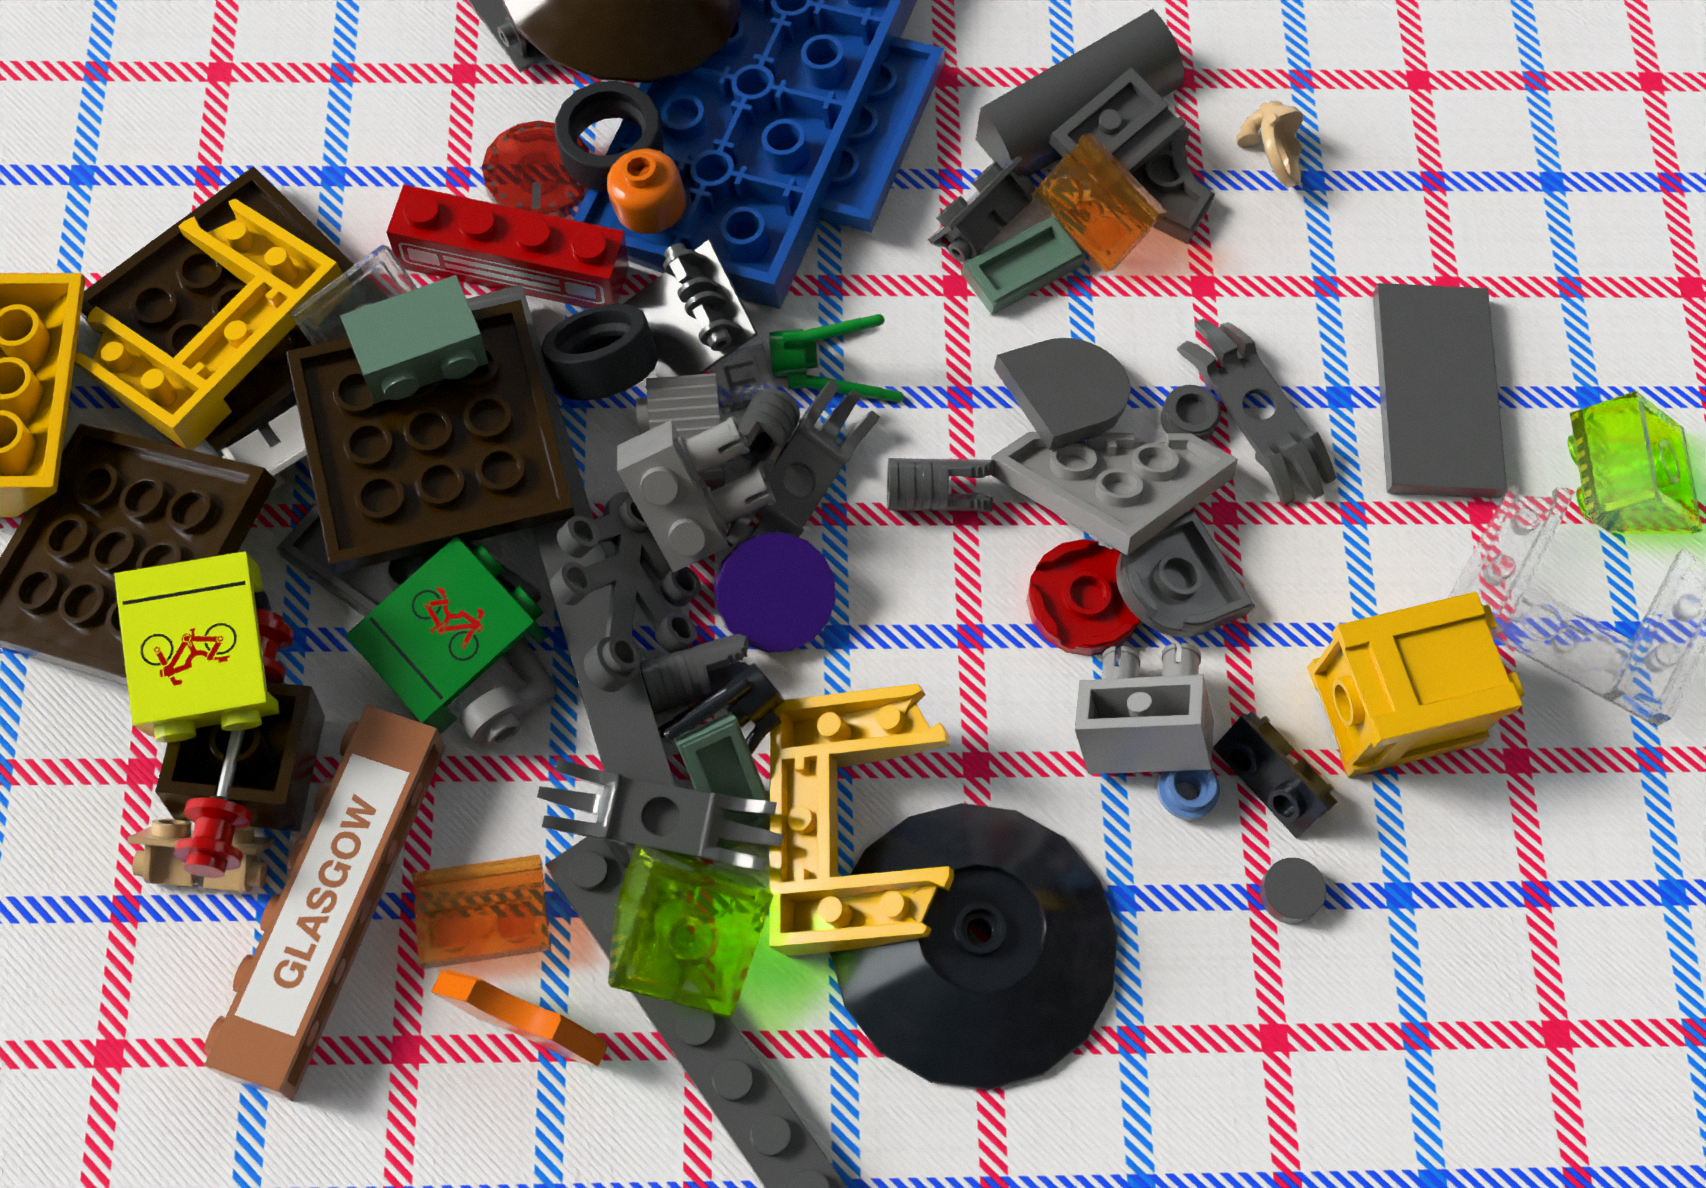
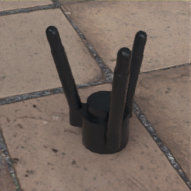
[658,663,785,755]

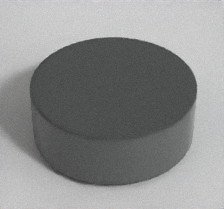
[1161,385,1221,441]
[1259,858,1326,924]

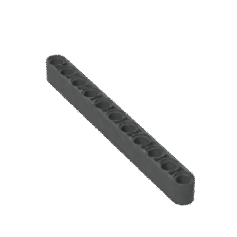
[467,285,698,882]

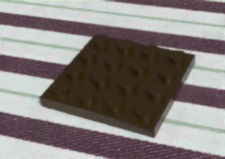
[81,166,388,457]
[286,300,575,574]
[0,423,277,685]

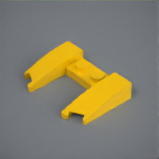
[74,199,351,451]
[769,684,954,957]

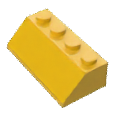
[0,273,86,517]

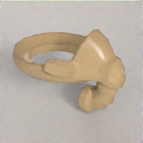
[1236,101,1304,188]

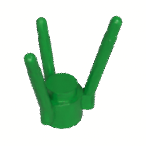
[769,314,904,403]

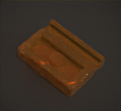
[1032,133,1167,272]
[412,854,552,969]

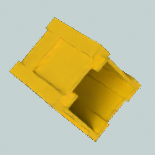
[1307,591,1525,778]

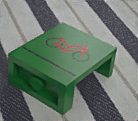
[344,537,549,735]

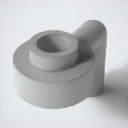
[459,637,557,746]

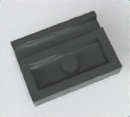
[1049,67,1186,198]

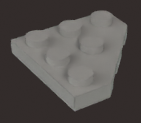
[991,432,1238,556]

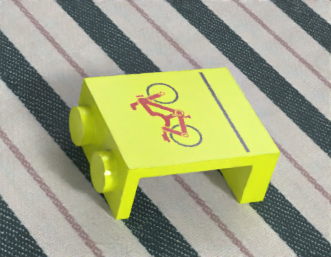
[114,551,280,743]

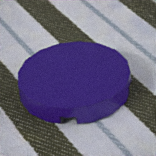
[714,532,836,653]

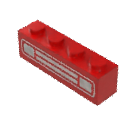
[386,184,629,309]

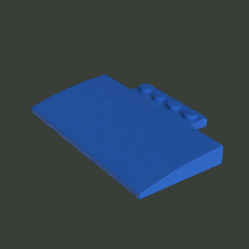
[573,0,945,309]

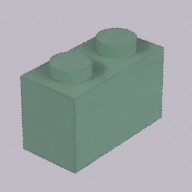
[340,275,489,404]

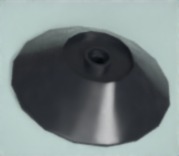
[830,803,1118,1090]

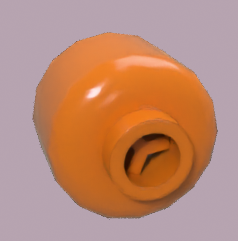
[607,148,686,235]

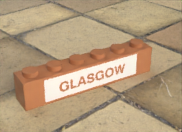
[204,705,446,1102]

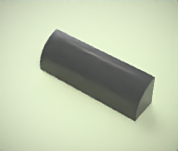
[975,9,1184,177]

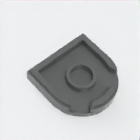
[994,338,1130,450]
[1116,510,1255,637]

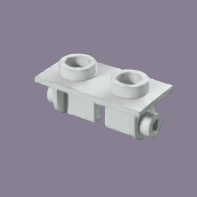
[221,405,309,491]

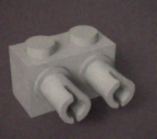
[617,416,776,573]
[1075,643,1214,774]

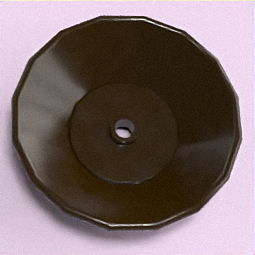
[501,0,742,83]

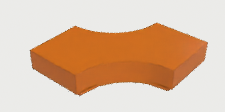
[431,970,608,1067]

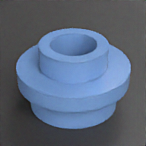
[1157,770,1220,820]

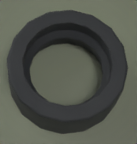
[555,81,664,192]
[541,304,659,401]

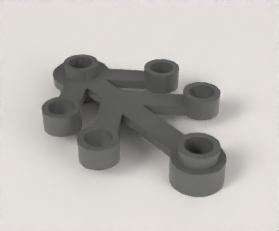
[550,492,701,692]

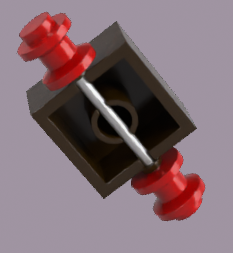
[155,609,325,878]

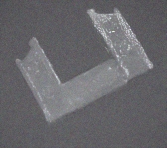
[1448,485,1706,727]

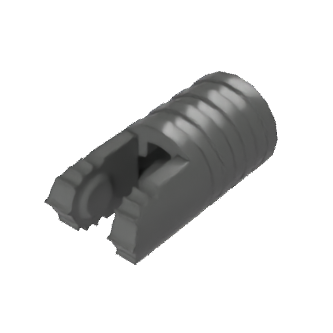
[726,388,800,481]
[887,458,994,512]
[640,633,749,715]

